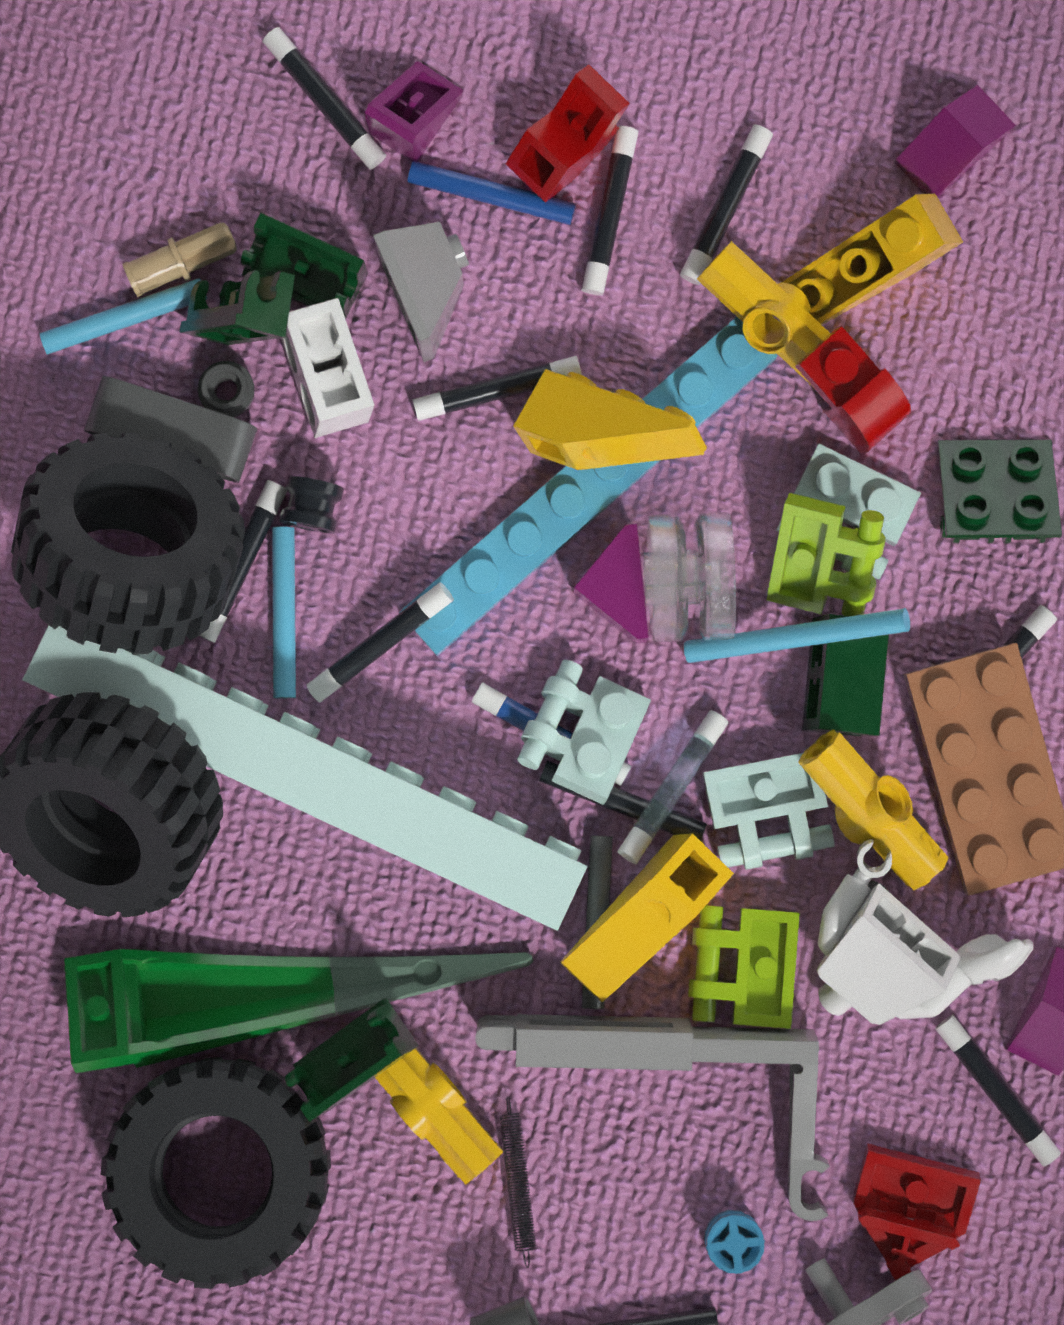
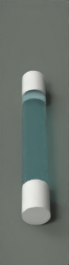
[618,710,728,864]

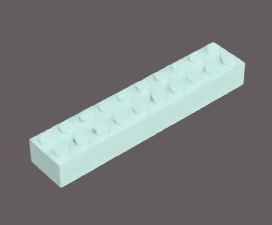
[22,625,588,931]

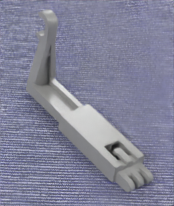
[475,1014,830,1221]

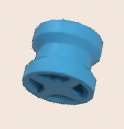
[704,1210,765,1274]

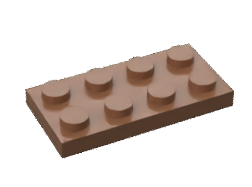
[903,643,1064,896]

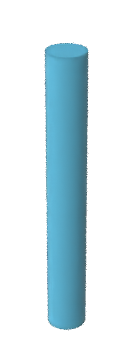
[39,278,208,355]
[272,527,296,699]

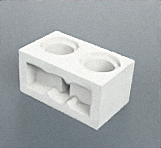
[281,298,374,438]

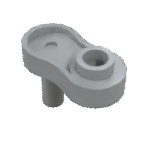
[805,1258,933,1325]

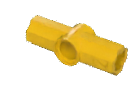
[697,241,830,389]
[798,729,949,891]
[375,1048,504,1185]

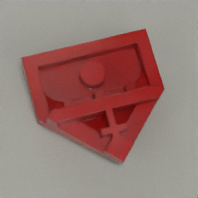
[853,1143,981,1281]

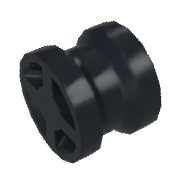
[279,476,344,534]

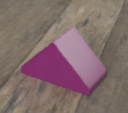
[365,61,464,162]
[894,85,1016,197]
[573,524,649,644]
[1005,946,1064,1076]

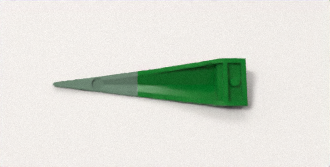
[64,949,533,1073]

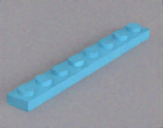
[399,317,778,657]

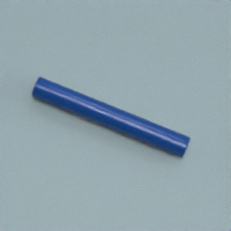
[407,161,576,225]

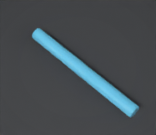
[684,608,910,663]

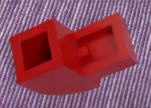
[505,64,630,203]
[795,326,912,453]

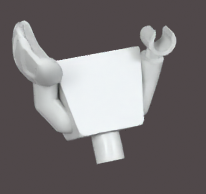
[817,839,1034,1025]

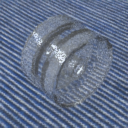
[643,512,736,642]

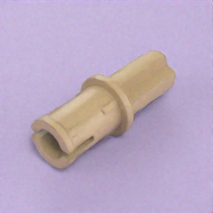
[122,222,237,297]

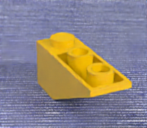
[781,193,963,325]
[513,369,707,470]
[560,833,734,1002]

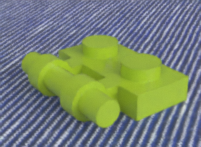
[766,493,886,616]
[688,905,800,1029]

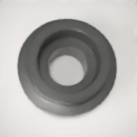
[197,361,255,417]

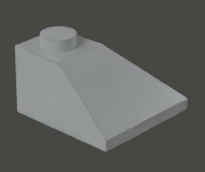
[373,222,469,362]

